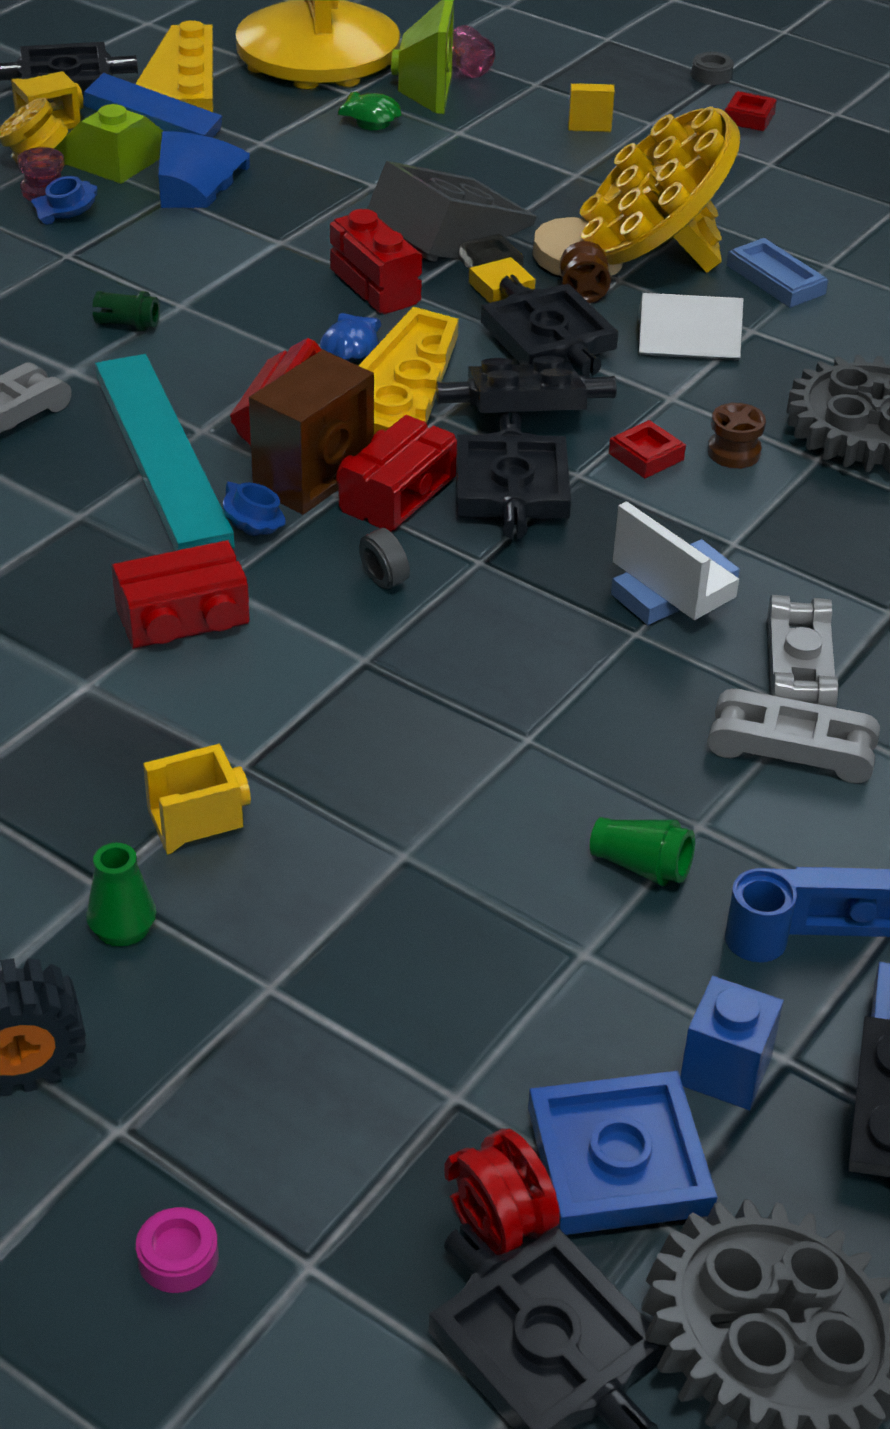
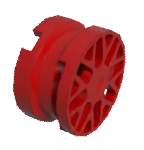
[444,1129,560,1255]

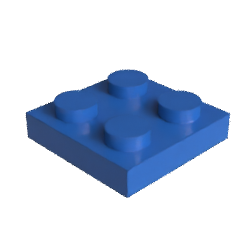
[528,1071,717,1235]

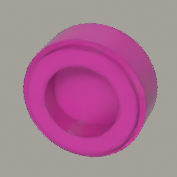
[136,1207,219,1293]

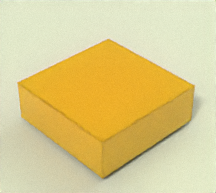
[568,83,615,132]
[469,257,536,303]

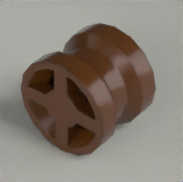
[560,241,611,303]
[707,402,766,469]

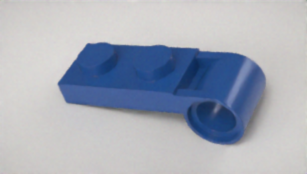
[725,867,890,962]

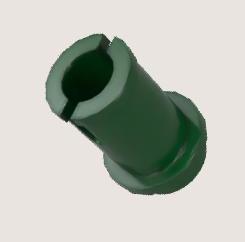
[92,291,160,332]

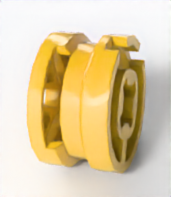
[0,98,69,167]

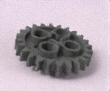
[786,355,890,473]
[641,1199,890,1429]

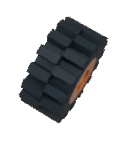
[0,958,86,1096]

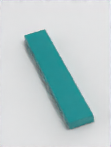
[95,354,235,551]

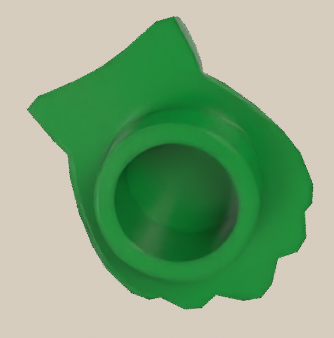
[338,92,402,130]

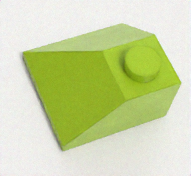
[391,0,454,114]
[50,104,163,184]

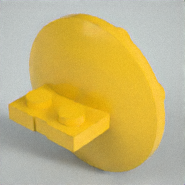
[236,0,400,89]
[579,106,740,273]

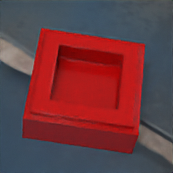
[725,91,777,131]
[608,420,686,479]

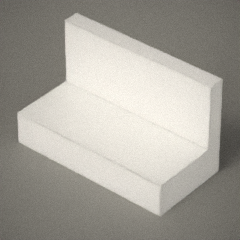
[638,293,743,360]
[613,501,739,620]

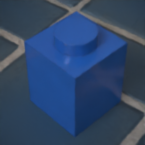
[680,976,784,1111]

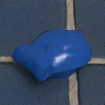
[31,176,97,225]
[320,313,382,364]
[223,482,286,536]

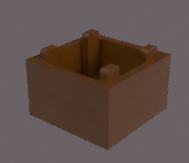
[249,350,374,515]

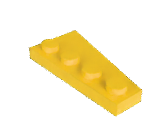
[136,20,213,112]
[358,307,459,435]

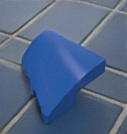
[158,131,250,208]

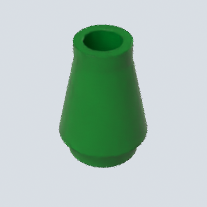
[590,817,695,886]
[86,843,157,946]

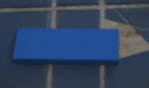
[83,73,222,138]

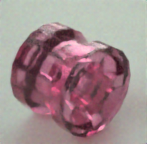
[452,25,495,78]
[17,147,65,201]

